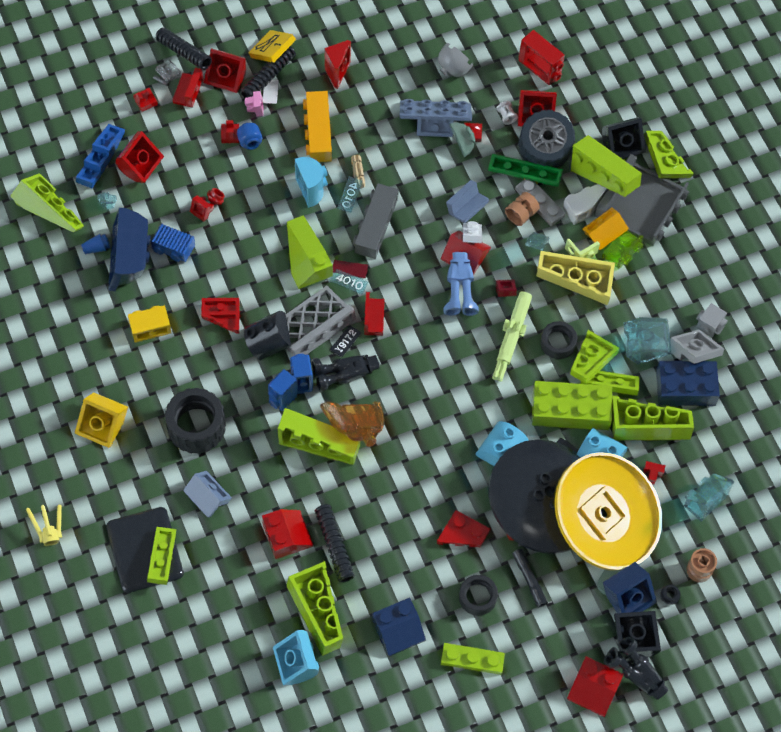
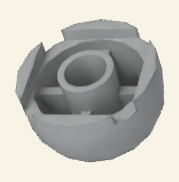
[438,43,473,77]

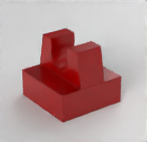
[133,88,158,112]
[221,120,239,143]
[190,195,215,222]
[643,461,666,485]

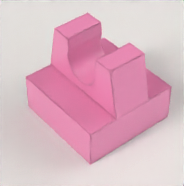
[245,91,264,117]

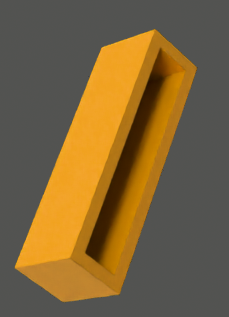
[303,91,332,162]

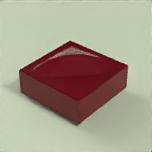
[496,279,517,297]

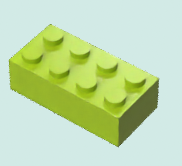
[532,381,612,431]

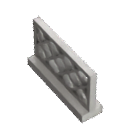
[286,286,356,356]

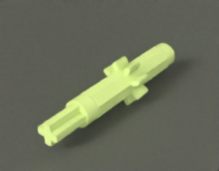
[492,291,532,382]

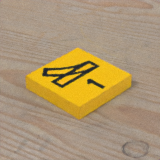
[248,30,296,63]

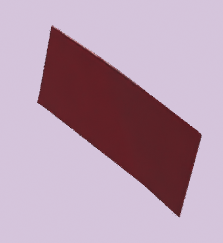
[333,259,368,278]

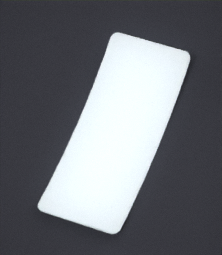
[263,80,278,104]

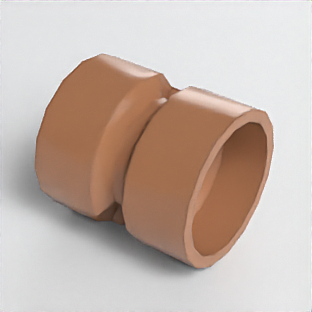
[505,192,540,226]
[687,548,717,582]

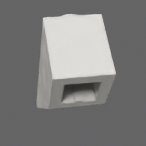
[563,184,608,225]

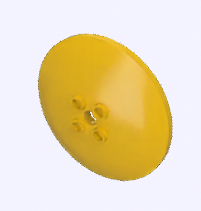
[555,453,662,571]

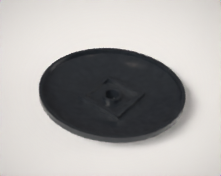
[488,440,602,554]

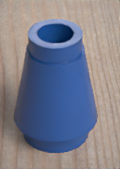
[81,234,111,255]

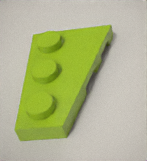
[644,131,694,178]
[570,330,619,384]

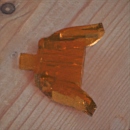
[320,401,385,447]

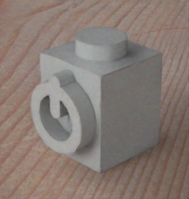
[696,303,728,337]

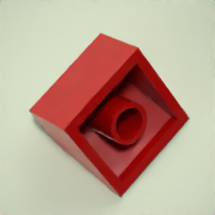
[262,509,313,560]
[567,656,624,717]

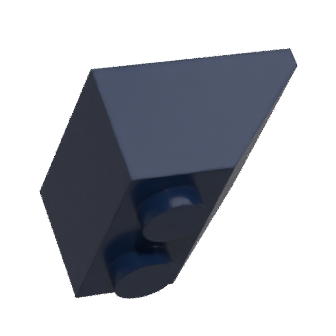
[603,562,657,613]
[372,597,426,657]

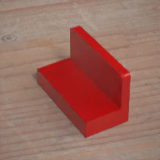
[172,67,203,108]
[364,292,385,336]

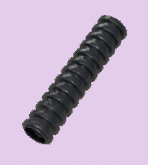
[155,27,212,70]
[241,46,296,98]
[314,504,355,582]

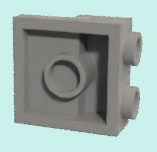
[668,329,724,363]

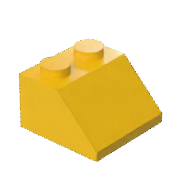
[74,392,128,448]

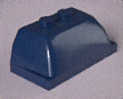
[108,207,150,292]

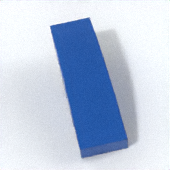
[76,124,125,188]

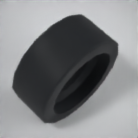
[540,321,577,359]
[459,575,498,616]

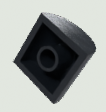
[602,117,646,159]
[244,311,291,360]
[614,611,661,659]

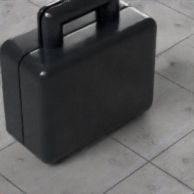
[106,507,184,593]

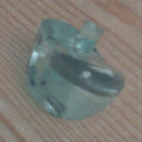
[97,192,117,209]

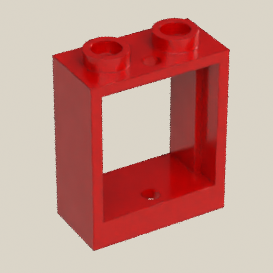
[518,30,565,85]

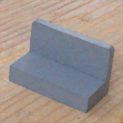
[446,180,489,223]
[184,471,232,517]

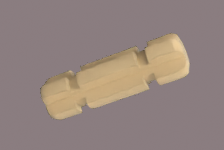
[351,155,365,189]

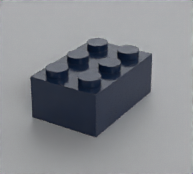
[656,361,720,406]

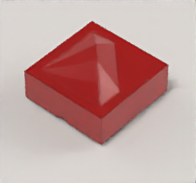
[464,123,482,142]

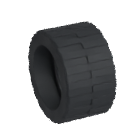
[165,388,226,454]

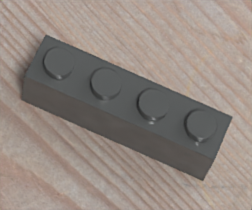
[352,183,399,259]

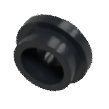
[660,585,681,605]

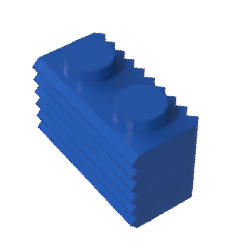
[151,224,195,262]
[290,354,313,394]
[268,369,297,411]

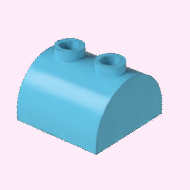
[295,157,328,208]
[476,421,529,466]
[577,428,628,458]
[273,630,319,685]

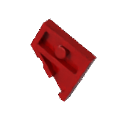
[201,298,240,334]
[437,510,490,548]

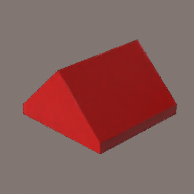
[324,40,351,89]
[203,48,246,93]
[441,230,491,275]

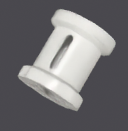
[497,101,518,125]

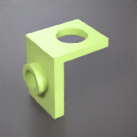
[565,239,600,259]

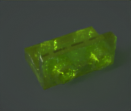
[602,231,644,269]

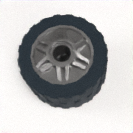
[518,110,575,168]

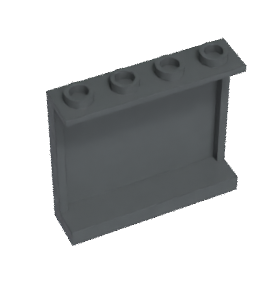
[595,154,689,246]

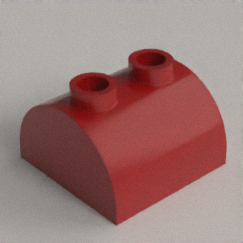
[518,90,557,127]
[115,131,164,183]

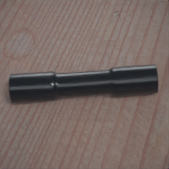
[512,549,548,608]

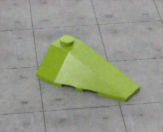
[10,173,84,233]

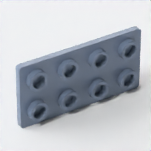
[400,99,472,137]

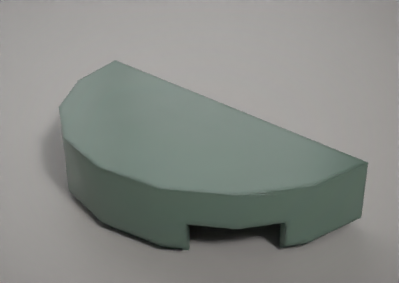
[449,122,475,157]

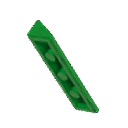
[488,153,563,187]

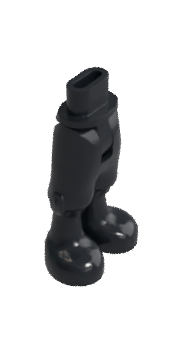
[311,355,380,392]
[604,637,669,700]

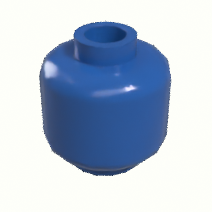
[237,123,263,150]

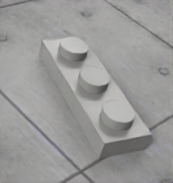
[515,179,565,226]

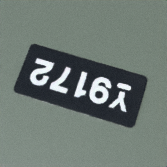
[330,325,361,357]

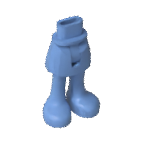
[443,252,479,316]

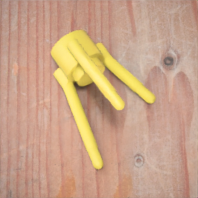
[26,505,62,546]

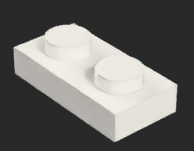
[463,221,482,243]

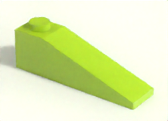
[287,215,333,289]

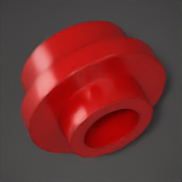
[207,188,225,205]

